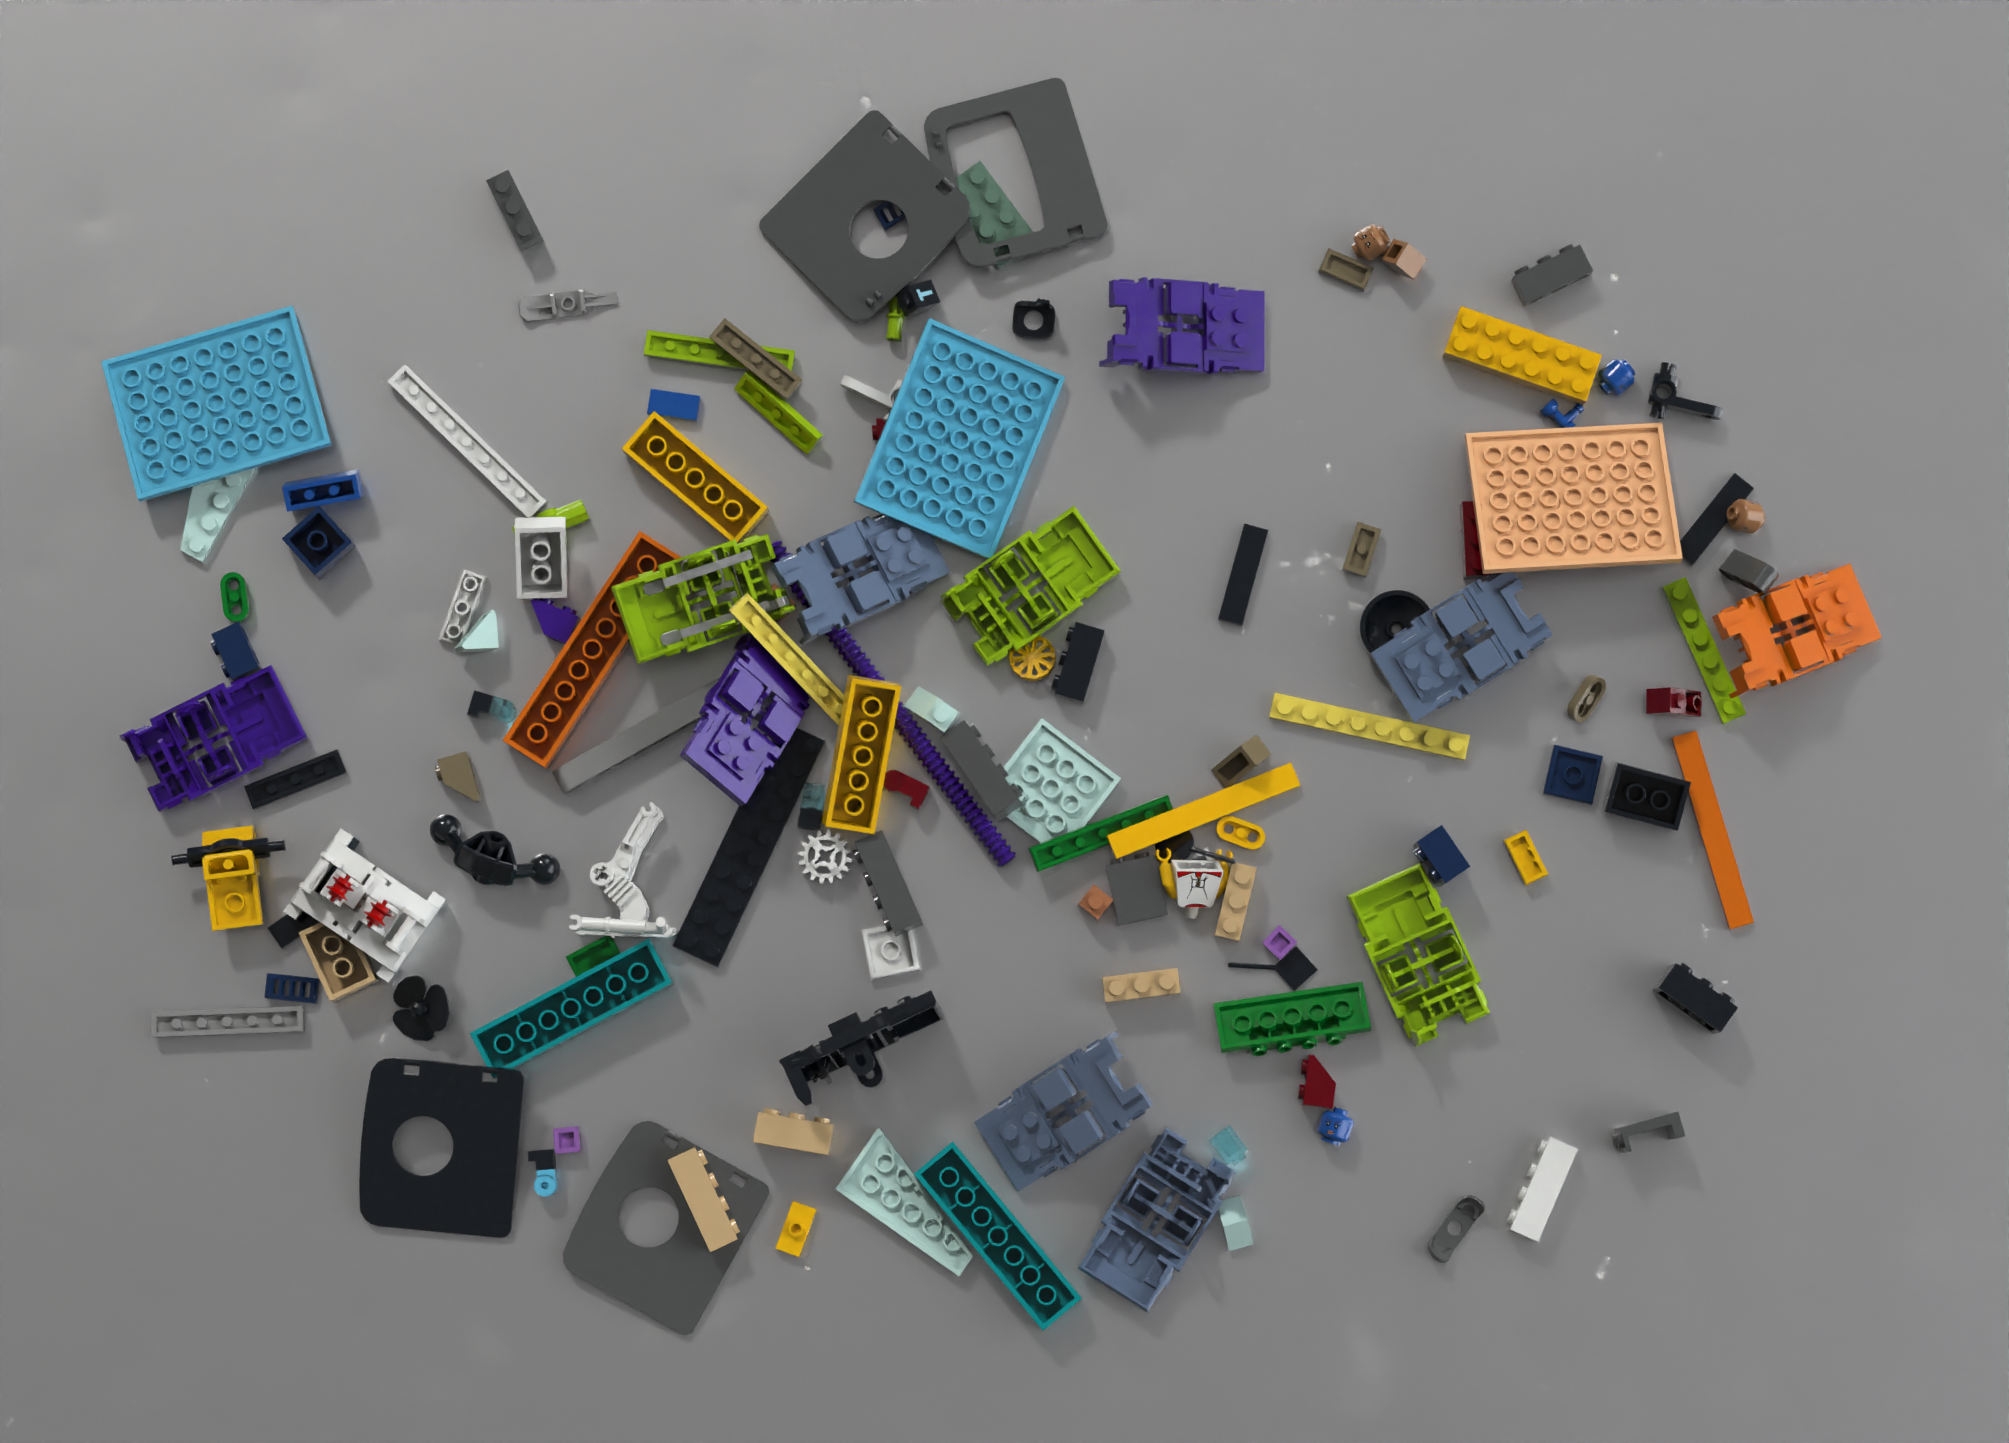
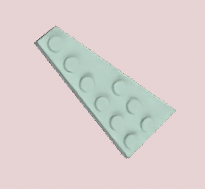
[180,468,256,563]
[836,1127,973,1276]

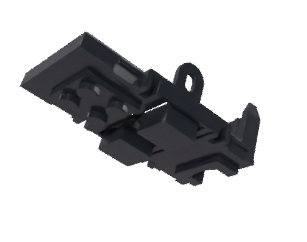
[779,990,944,1106]

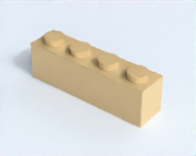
[668,1147,740,1252]

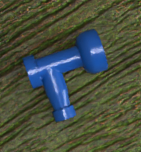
[1539,398,1584,428]

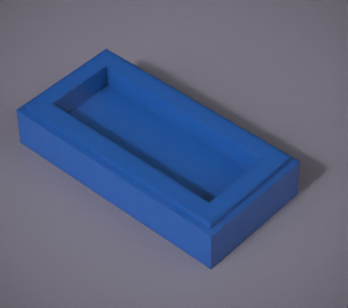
[647,389,700,422]

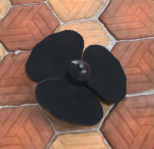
[393,975,450,1041]

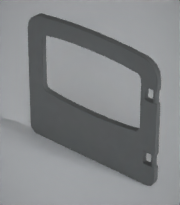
[924,78,1108,267]

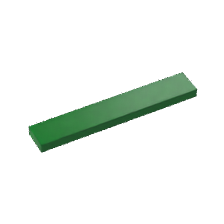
[1028,794,1173,872]

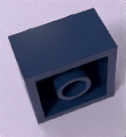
[282,506,356,579]
[1412,825,1470,886]

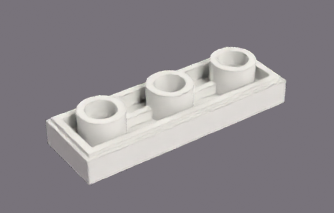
[438,569,487,646]

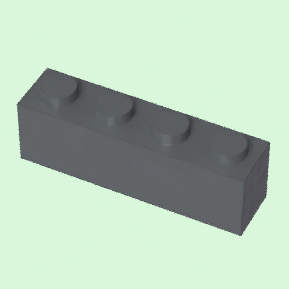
[940,720,1023,822]
[853,830,923,936]

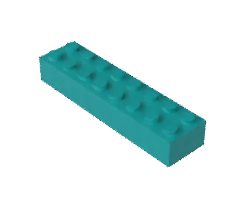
[470,939,674,1079]
[914,1141,1082,1331]

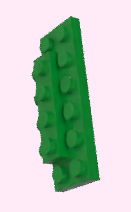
[1213,982,1371,1056]

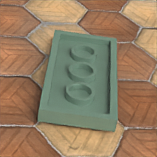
[956,161,1033,270]

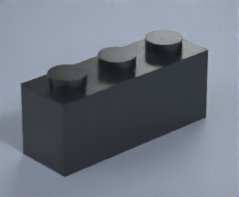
[1051,622,1105,704]

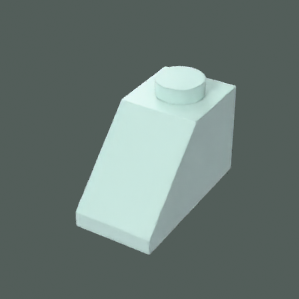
[904,686,959,734]

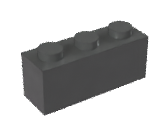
[486,170,544,252]
[1511,244,1593,307]

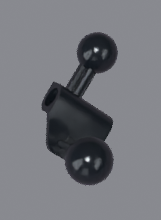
[430,814,560,886]

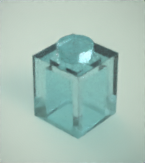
[1209,1125,1248,1166]

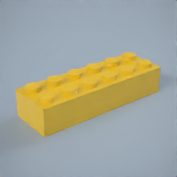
[1442,306,1602,406]
[621,411,769,544]
[821,675,901,834]

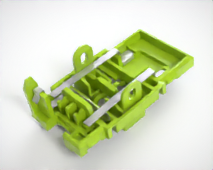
[611,534,795,664]

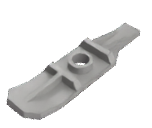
[518,290,618,322]

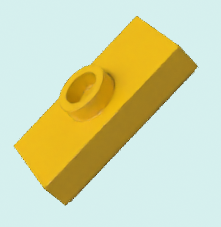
[1503,830,1548,886]
[775,1201,817,1257]

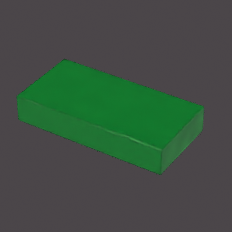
[565,936,620,977]

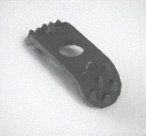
[1428,1195,1485,1263]

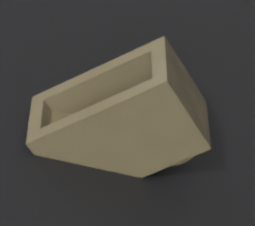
[1211,735,1272,788]
[435,751,482,803]

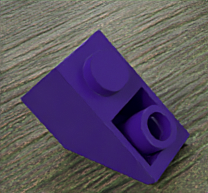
[531,598,581,645]

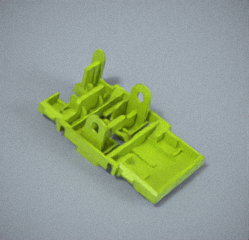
[940,506,1121,666]
[1346,863,1490,1047]

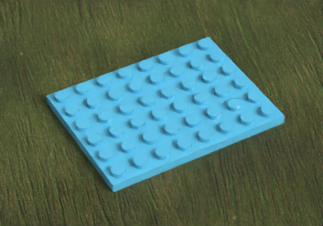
[101,306,332,502]
[853,318,1065,559]

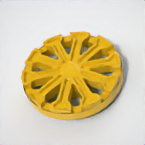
[1009,636,1056,681]

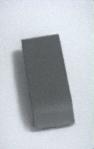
[1718,549,1780,595]

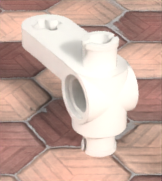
[840,375,903,421]

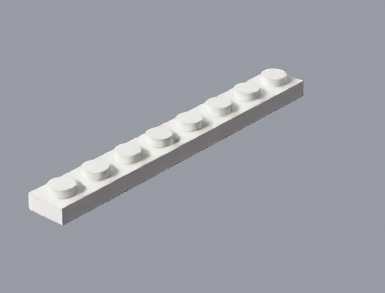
[387,364,547,518]

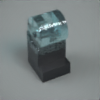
[467,690,517,723]
[797,782,825,831]

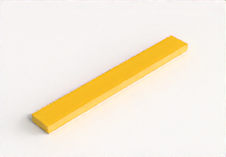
[1106,763,1301,860]

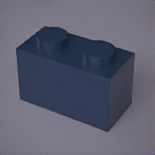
[210,622,262,681]

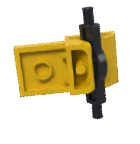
[171,825,286,931]

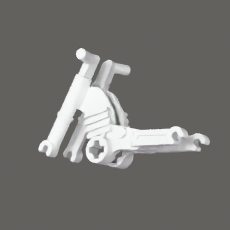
[569,802,679,938]

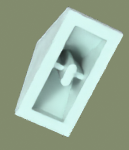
[454,610,499,653]
[1218,1196,1253,1251]

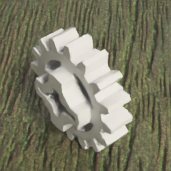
[798,830,852,884]

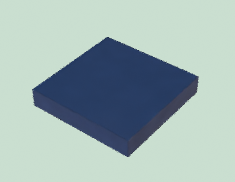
[1543,745,1603,805]

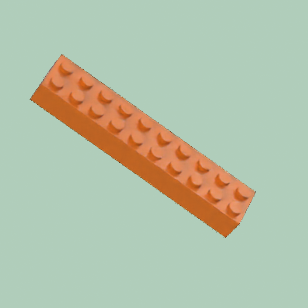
[503,531,683,770]

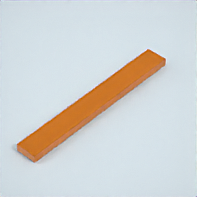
[1671,731,1754,930]

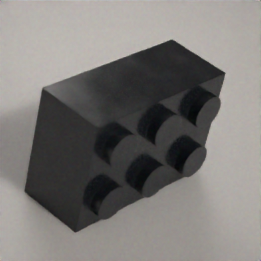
[1603,762,1691,831]
[1653,963,1738,1034]

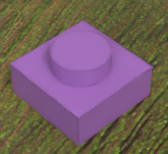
[1262,925,1297,961]
[553,1126,581,1154]

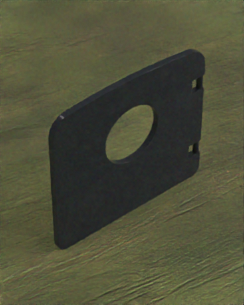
[359,1057,524,1238]

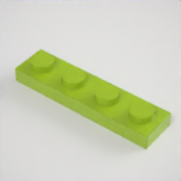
[734,370,823,454]

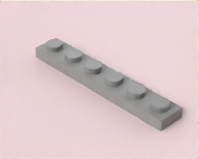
[151,1006,304,1037]

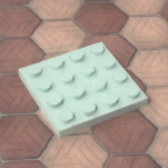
[1004,718,1121,843]

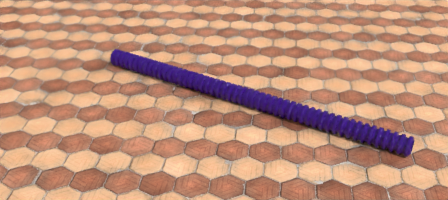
[769,540,1016,867]

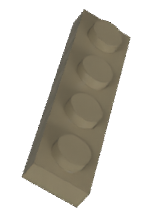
[709,318,802,400]

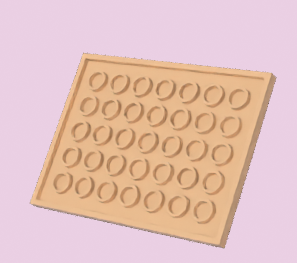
[1464,423,1683,574]

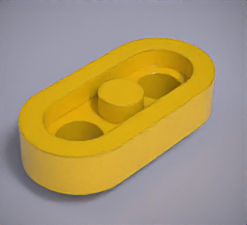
[1216,816,1265,850]

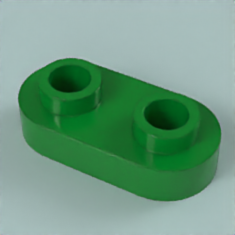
[220,572,250,623]

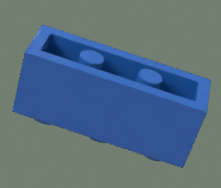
[282,469,364,512]

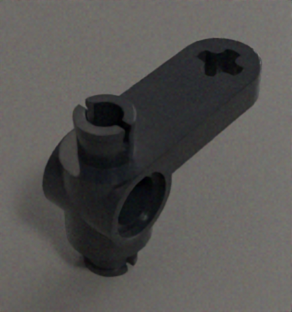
[1648,362,1723,420]

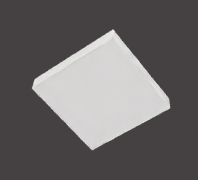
[861,926,920,980]

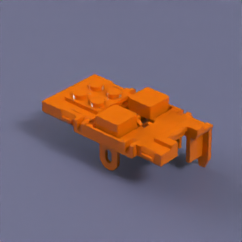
[1712,564,1882,698]

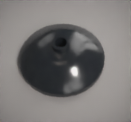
[1360,590,1433,653]

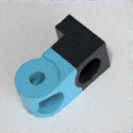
[528,1149,557,1197]

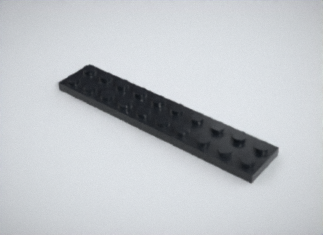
[672,728,825,967]

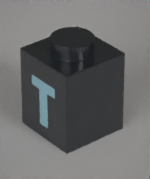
[896,280,940,317]

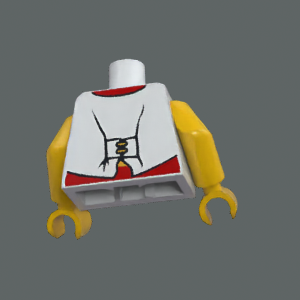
[1155,848,1233,919]

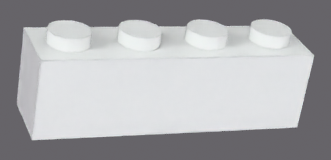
[1506,1137,1578,1242]

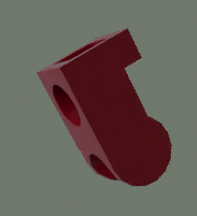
[883,770,930,810]

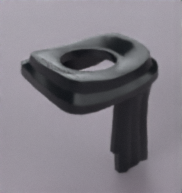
[1012,298,1055,339]

